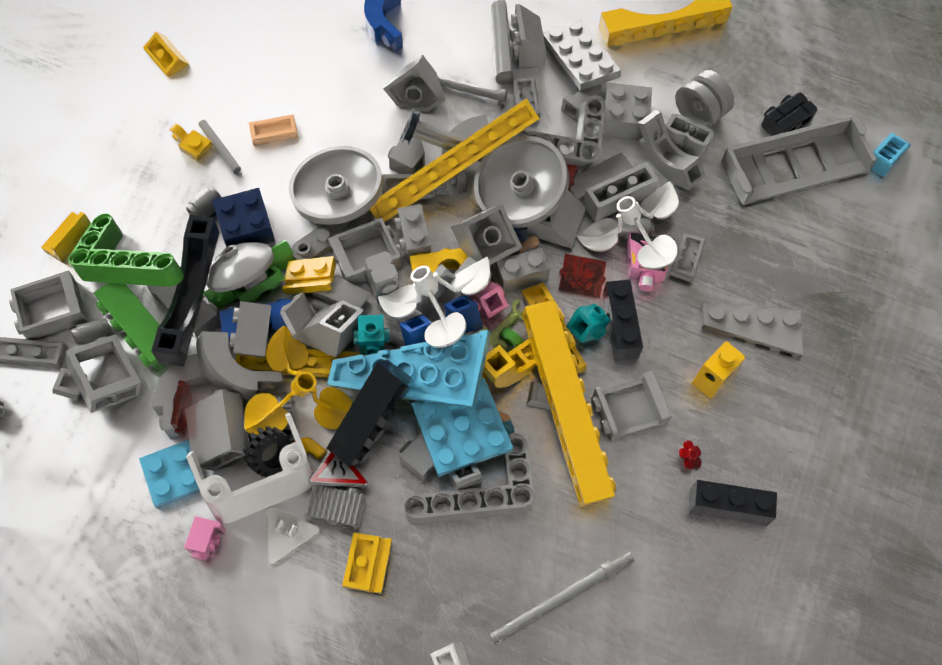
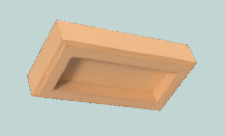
[249,114,298,146]

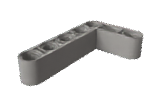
[513,95,606,166]
[404,433,535,525]

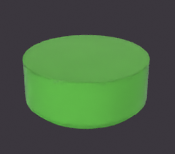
[499,327,524,349]

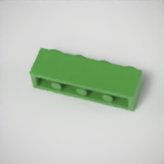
[94,283,167,372]

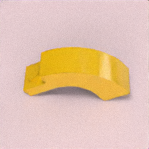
[483,338,537,388]

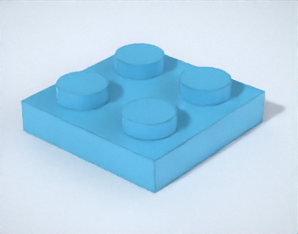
[139,439,200,508]

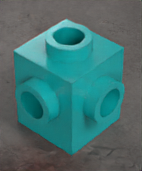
[566,304,611,343]
[353,314,390,355]

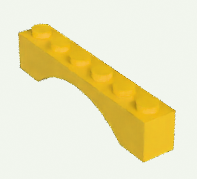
[598,0,733,47]

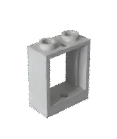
[328,218,404,285]
[9,270,88,340]
[66,334,141,413]

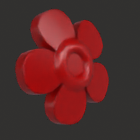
[679,440,702,470]

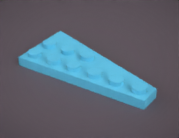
[327,330,491,409]

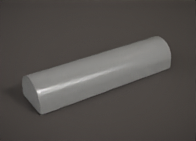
[490,0,513,85]

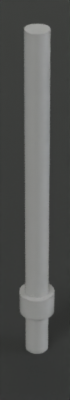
[490,552,634,644]

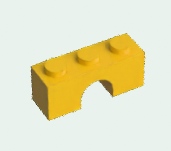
[410,248,468,273]

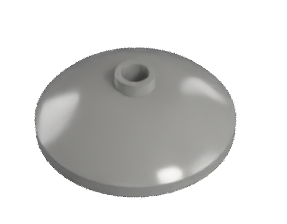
[206,242,274,292]

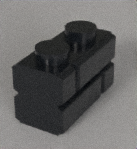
[761,92,817,136]

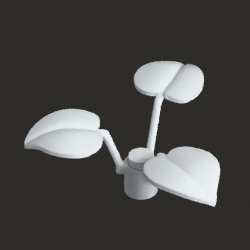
[576,181,679,270]
[378,257,491,348]

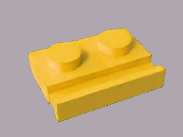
[282,256,337,295]
[342,532,392,595]

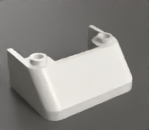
[186,412,314,524]

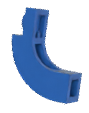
[364,0,403,52]

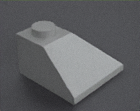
[451,204,522,265]

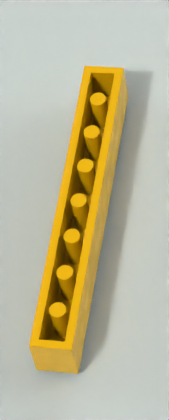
[521,300,616,508]

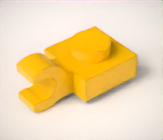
[169,123,212,162]

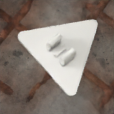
[267,506,320,565]

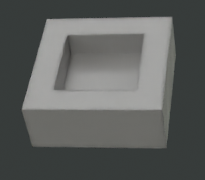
[52,367,87,400]

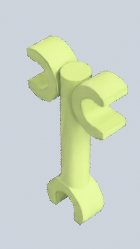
[482,299,523,351]

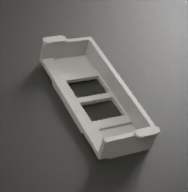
[721,114,877,205]

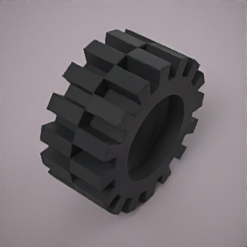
[243,426,294,478]

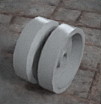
[675,70,735,128]

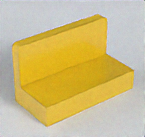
[41,211,91,263]

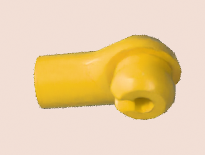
[293,437,327,461]

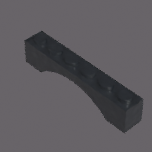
[151,215,220,367]

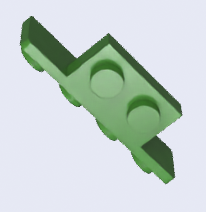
[204,240,295,310]

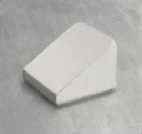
[431,642,470,665]

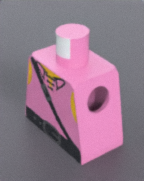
[626,232,676,291]

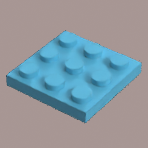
[411,378,513,477]

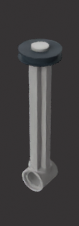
[402,109,485,163]

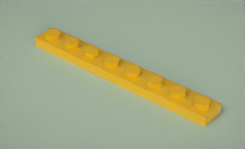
[370,98,540,223]

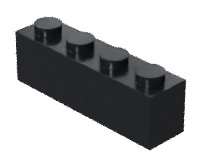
[326,360,412,467]

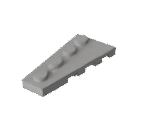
[701,302,803,359]

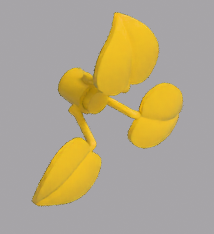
[244,325,353,435]

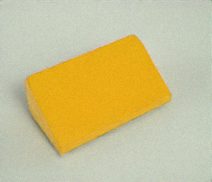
[143,31,189,77]

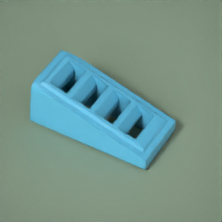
[871,133,911,177]

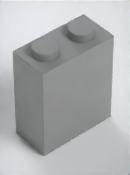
[185,389,249,471]

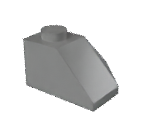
[383,54,446,112]

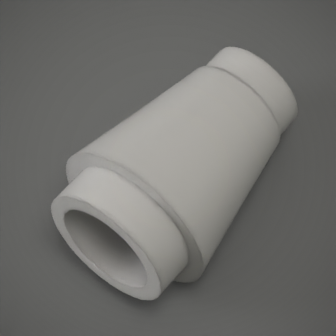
[71,318,112,345]

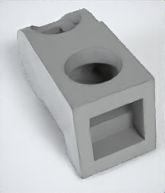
[561,84,602,122]

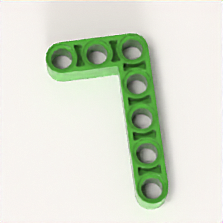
[68,213,184,287]

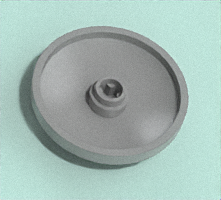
[474,136,569,228]
[289,146,383,225]

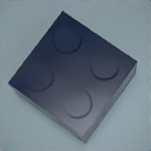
[212,187,275,247]

